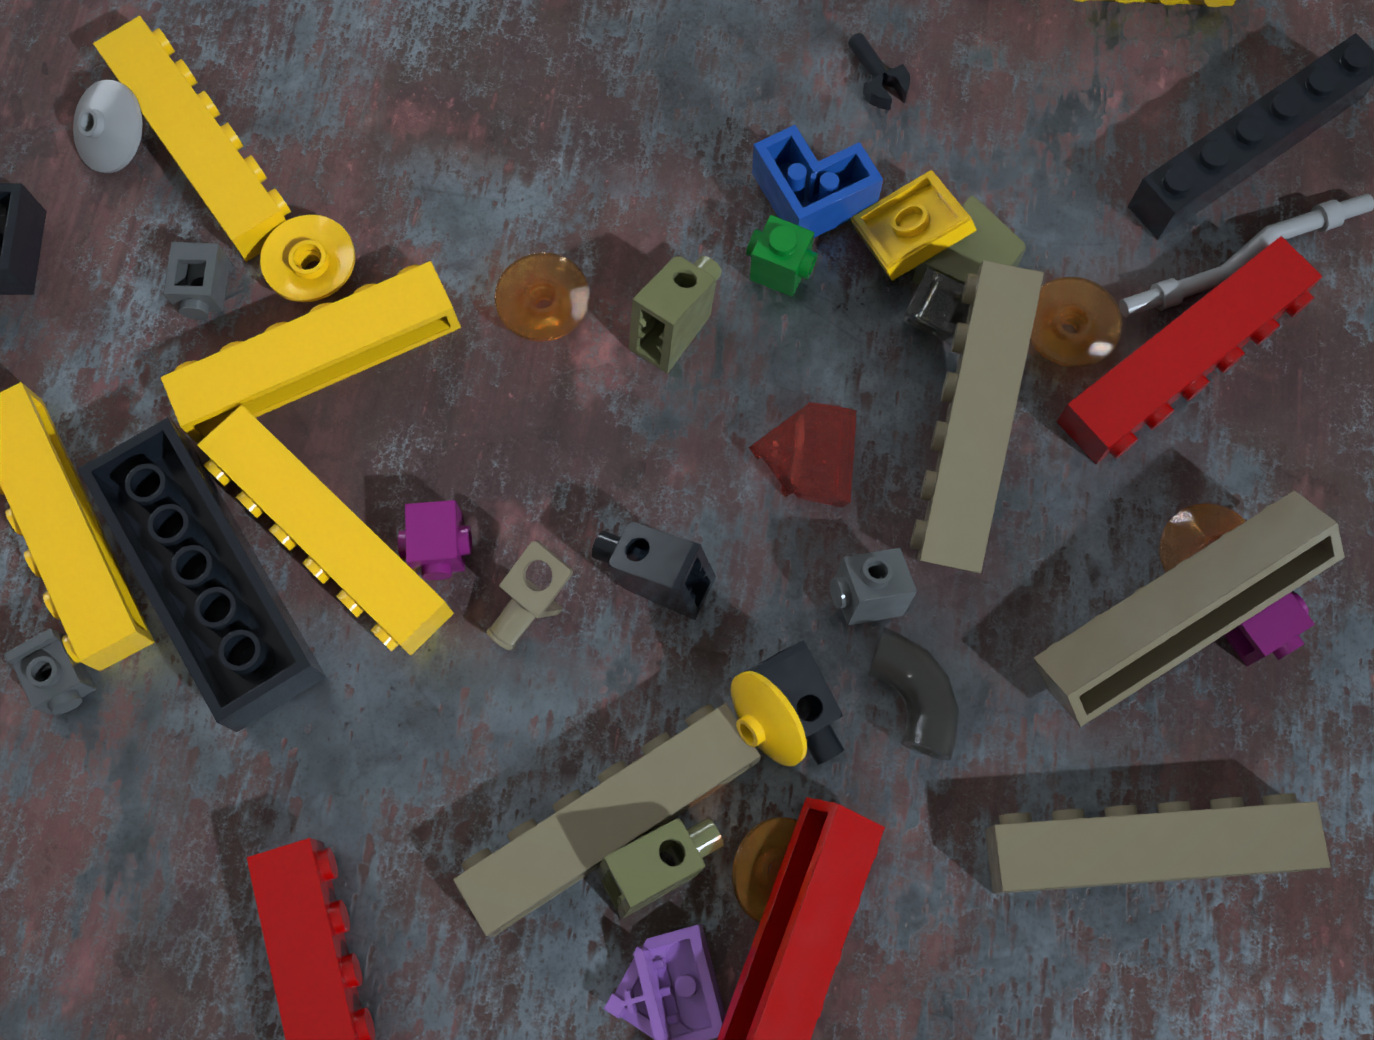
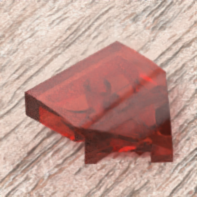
[748,402,857,507]

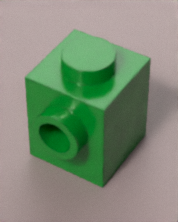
[746,215,818,297]

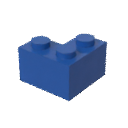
[752,125,883,238]

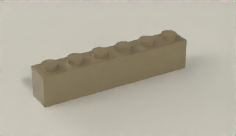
[910,260,1044,573]
[1033,490,1345,727]
[453,703,761,937]
[985,793,1331,894]

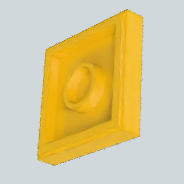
[850,170,977,281]

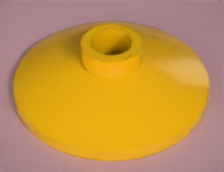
[260,215,355,302]
[731,671,807,767]

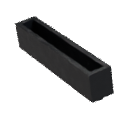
[1128,33,1374,240]

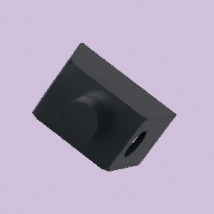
[592,522,716,620]
[746,640,844,765]

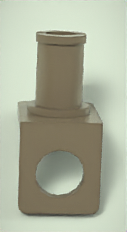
[486,541,573,650]

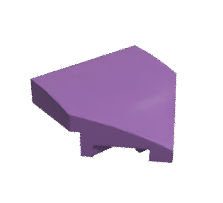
[604,924,726,1040]

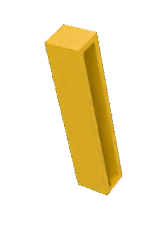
[93,16,291,262]
[161,261,461,443]
[0,382,155,671]
[197,404,454,656]

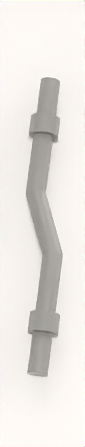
[1119,193,1374,318]

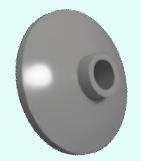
[73,79,143,173]

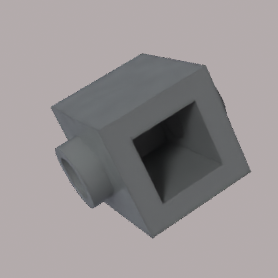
[830,548,917,626]

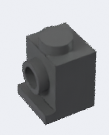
[163,242,233,320]
[3,628,97,715]

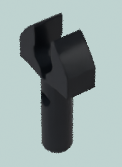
[848,33,910,110]

